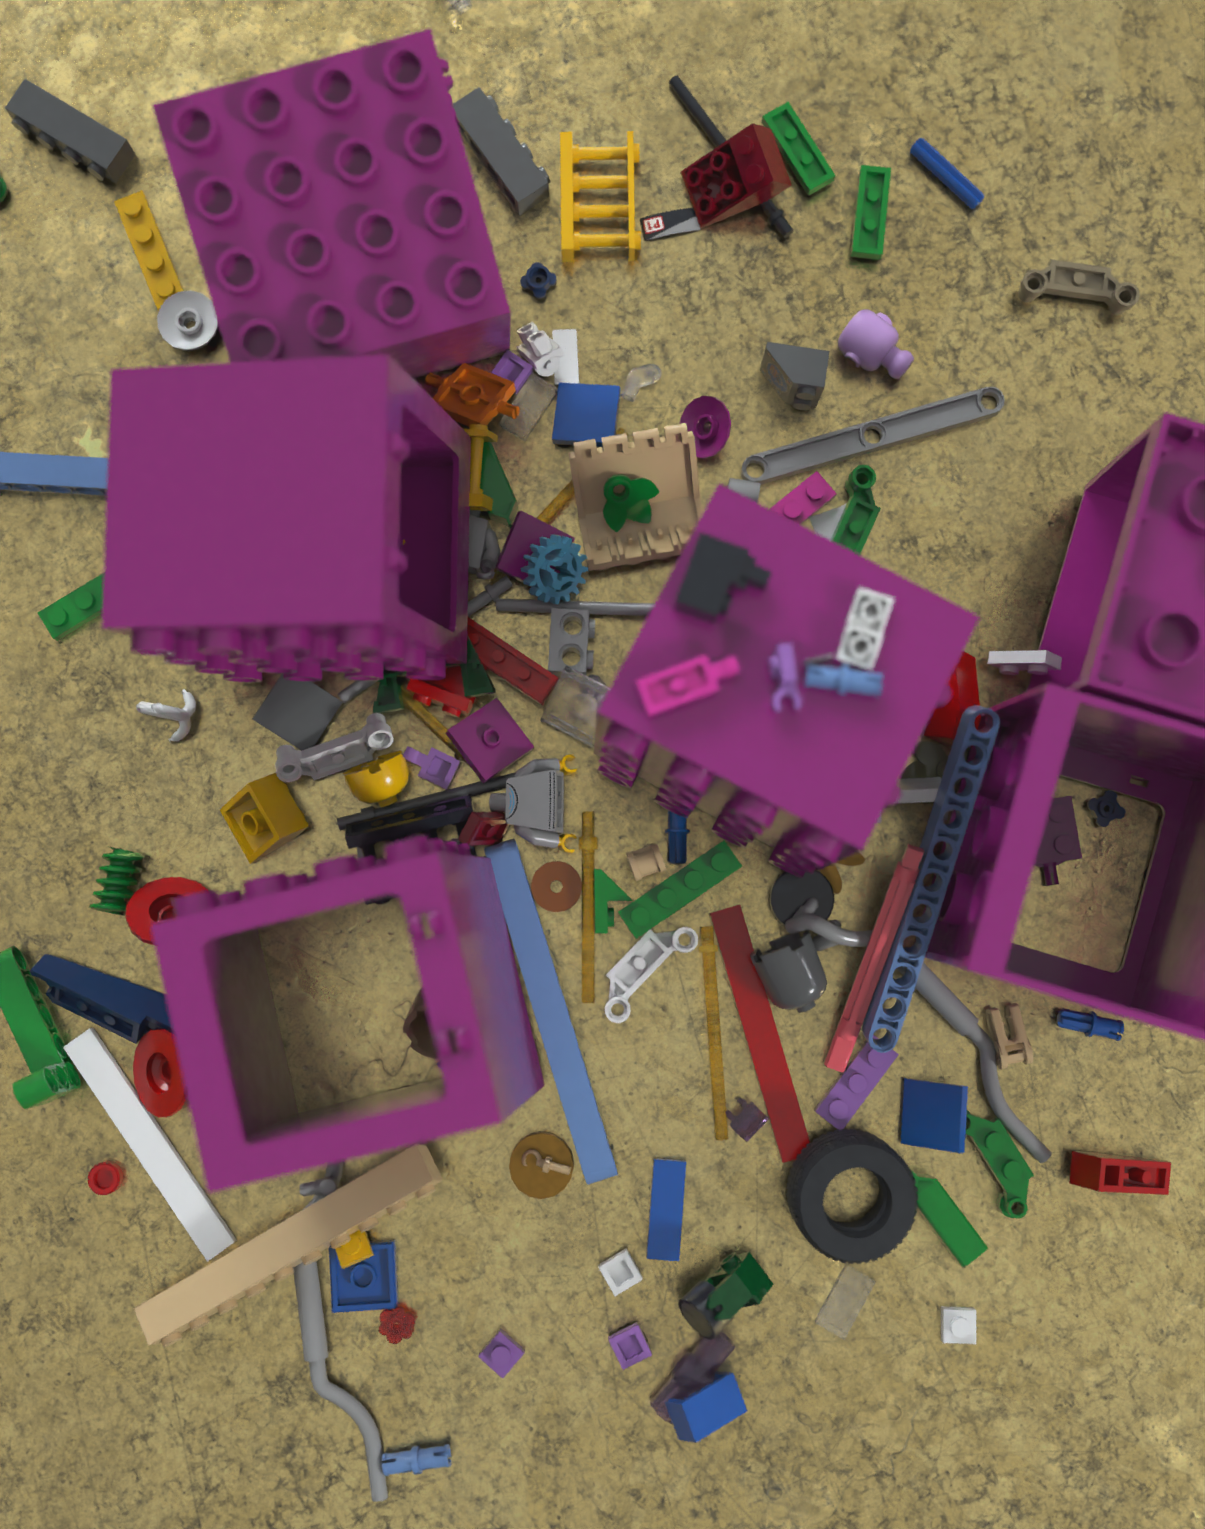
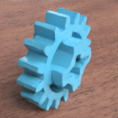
[521,534,588,604]

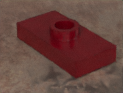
[458,812,509,846]

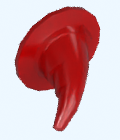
[125,877,209,946]
[133,1029,187,1117]

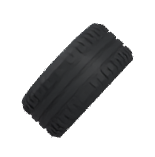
[786,1129,918,1264]

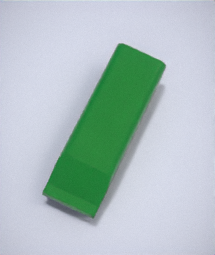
[480,442,518,529]
[910,1169,988,1268]

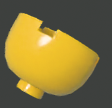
[343,750,409,807]

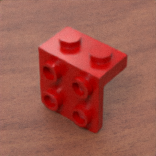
[406,666,488,718]

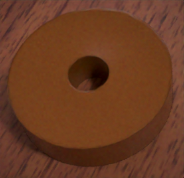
[531,861,582,912]

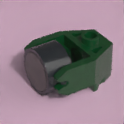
[678,1252,774,1340]

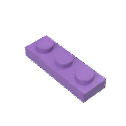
[814,1035,899,1131]

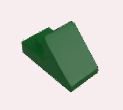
[594,869,633,933]

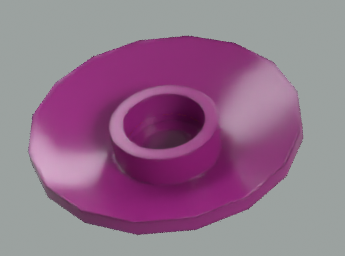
[680,395,731,458]

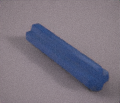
[910,138,985,209]

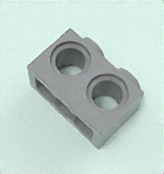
[548,608,595,677]

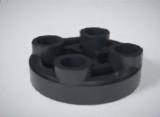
[770,870,834,931]

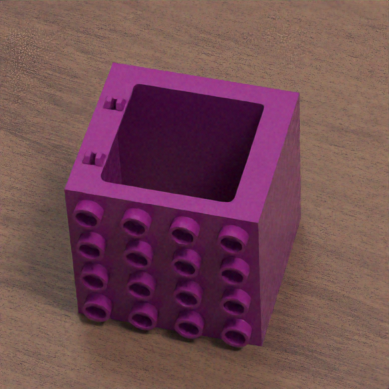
[152,28,511,379]
[102,354,471,682]
[1026,412,1205,729]
[593,483,980,878]
[914,683,1205,1041]
[150,836,545,1193]

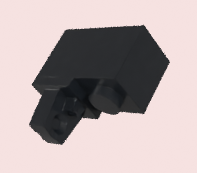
[673,532,772,624]

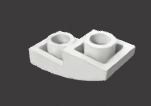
[836,587,895,670]

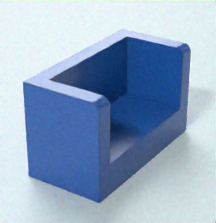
[665,1371,747,1443]

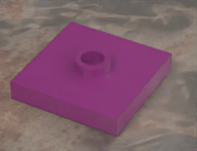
[495,511,575,582]
[446,698,534,784]

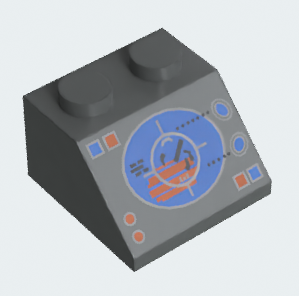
[760,342,830,410]

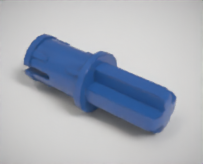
[665,810,690,864]
[1057,1008,1124,1041]

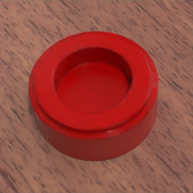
[88,1161,123,1195]

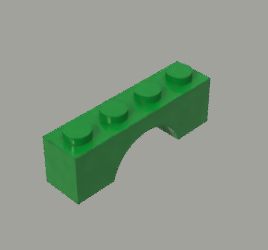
[618,840,743,939]

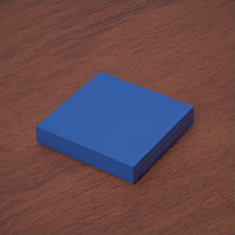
[552,382,621,447]
[901,1078,968,1153]
[329,1239,399,1313]

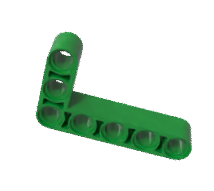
[0,946,81,1109]

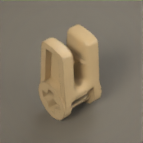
[626,843,666,882]
[986,1003,1033,1070]

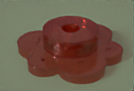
[379,1306,416,1344]

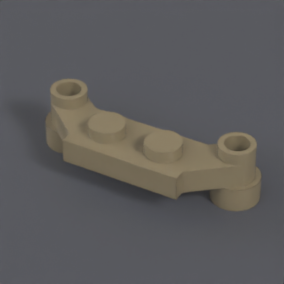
[1018,259,1140,315]

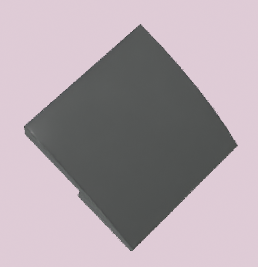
[252,673,343,751]

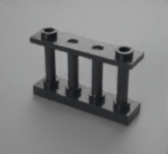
[345,794,486,905]

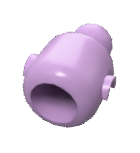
[838,309,914,379]

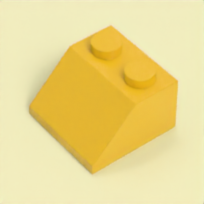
[220,773,309,864]

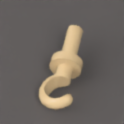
[522,1149,571,1175]

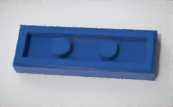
[646,1158,686,1261]

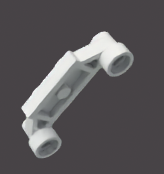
[275,713,393,782]
[605,927,698,1023]

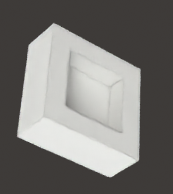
[598,1248,643,1296]
[941,1306,976,1344]

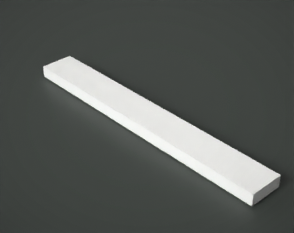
[63,1028,237,1262]

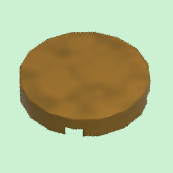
[509,1132,574,1199]

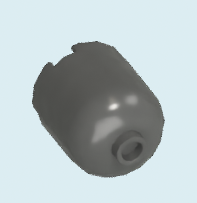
[750,931,827,1013]

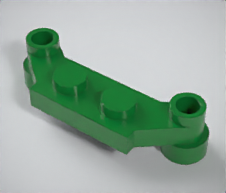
[831,465,881,555]
[965,1110,1034,1218]

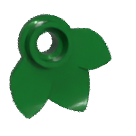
[603,474,659,532]

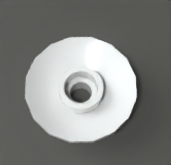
[157,290,219,351]

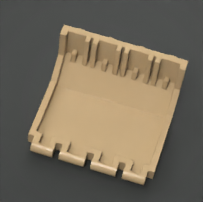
[568,423,703,571]

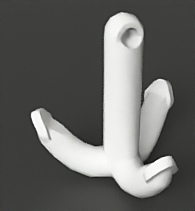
[136,689,196,742]

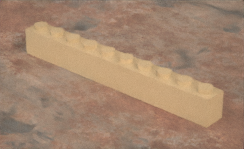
[134,1144,443,1347]

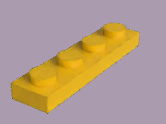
[114,190,184,311]

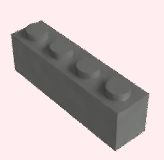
[5,79,135,183]
[452,87,550,216]

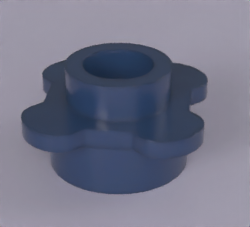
[520,262,557,299]
[1088,790,1126,827]

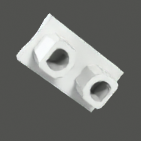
[517,322,564,377]

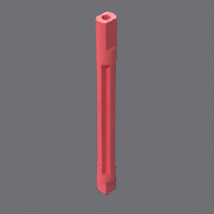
[824,844,924,1072]

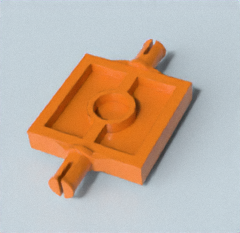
[425,363,520,426]

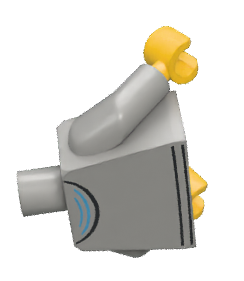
[489,754,577,853]

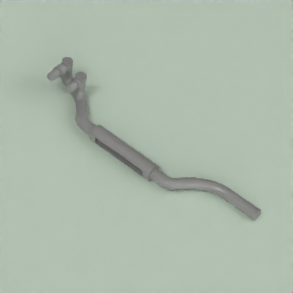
[785,897,1051,1163]
[293,1161,388,1502]

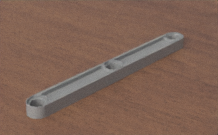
[741,386,1005,485]

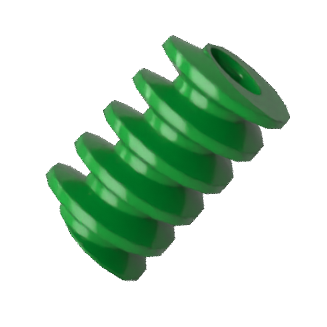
[89,846,145,915]

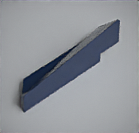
[30,954,174,1044]

